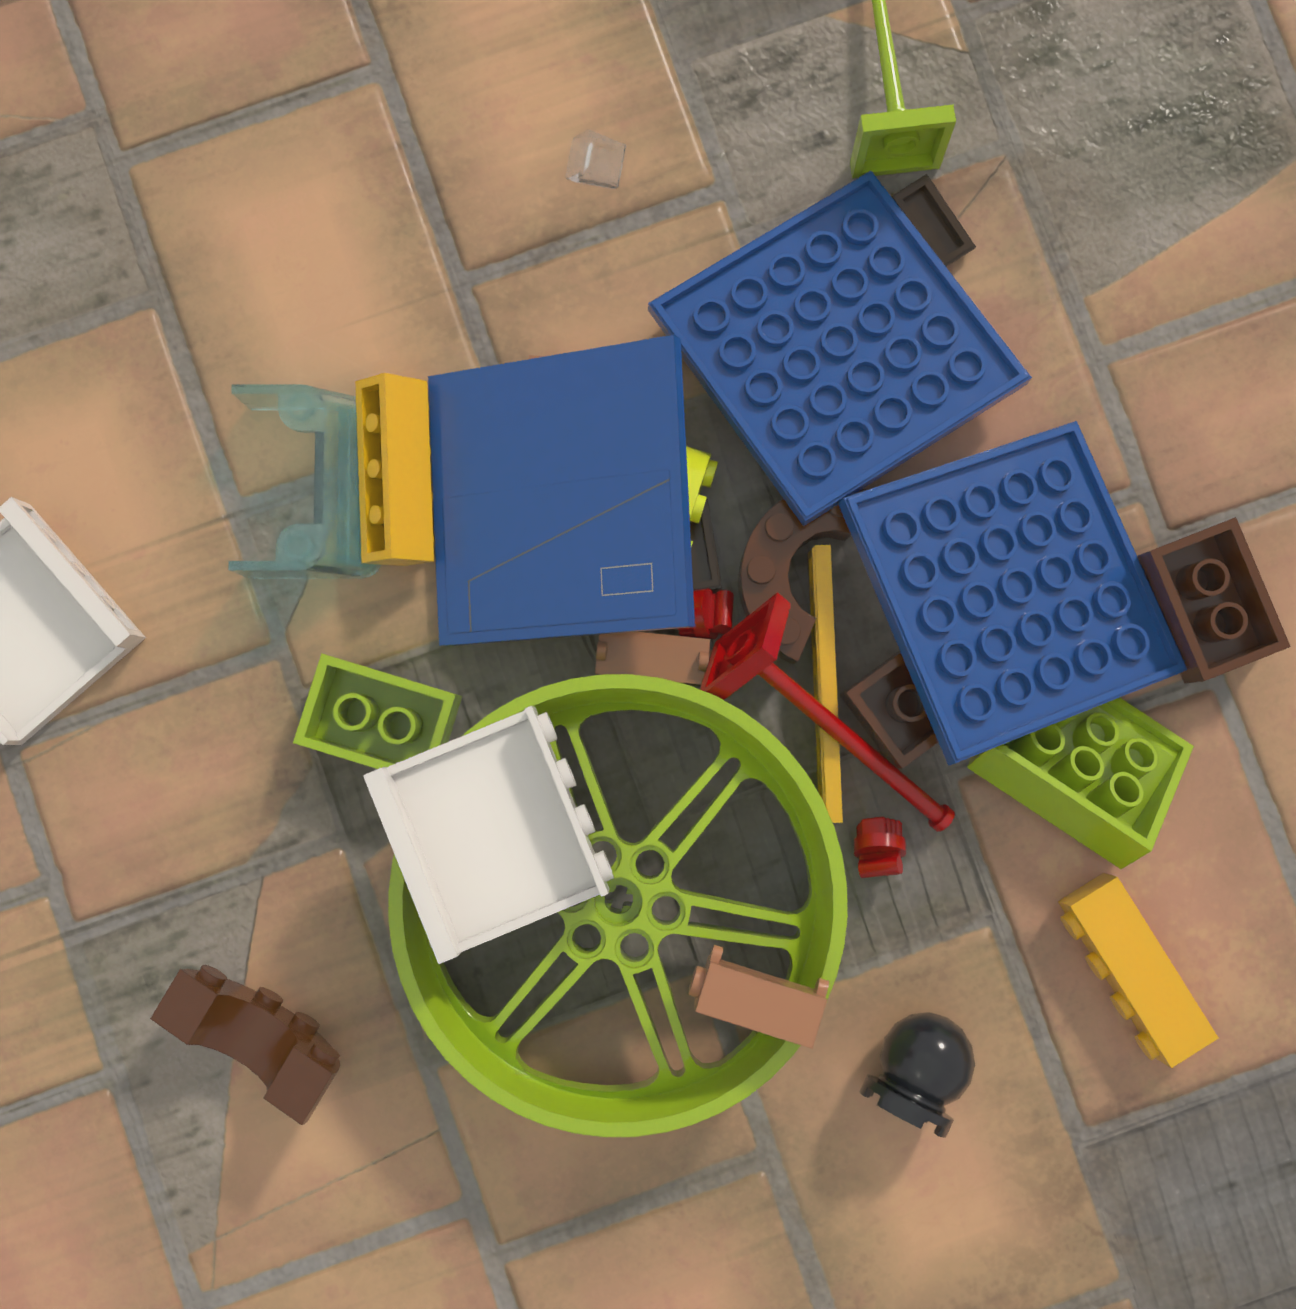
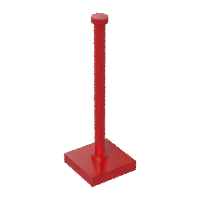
[700,592,955,832]

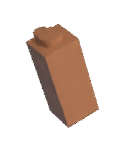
[595,632,712,687]
[688,945,829,1049]

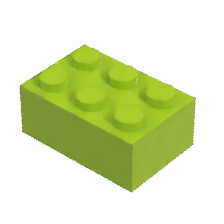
[293,653,463,769]

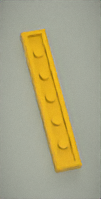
[808,545,843,823]

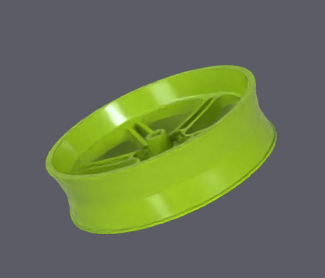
[388,674,848,1137]

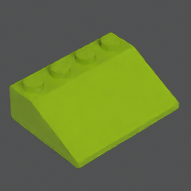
[967,697,1194,869]

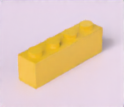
[355,373,434,566]
[1058,873,1219,1068]

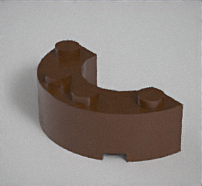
[738,489,866,664]
[150,965,340,1125]

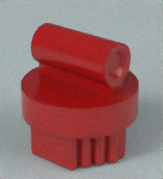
[677,588,734,640]
[854,816,906,878]

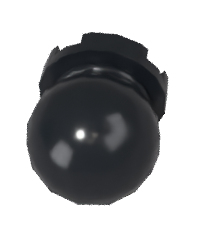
[860,1012,975,1138]

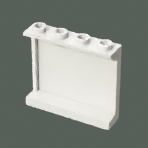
[0,497,146,745]
[363,706,614,964]

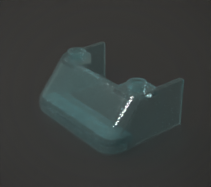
[228,384,381,579]

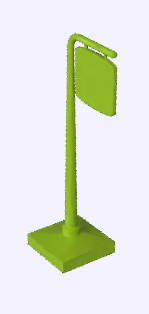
[850,0,956,179]

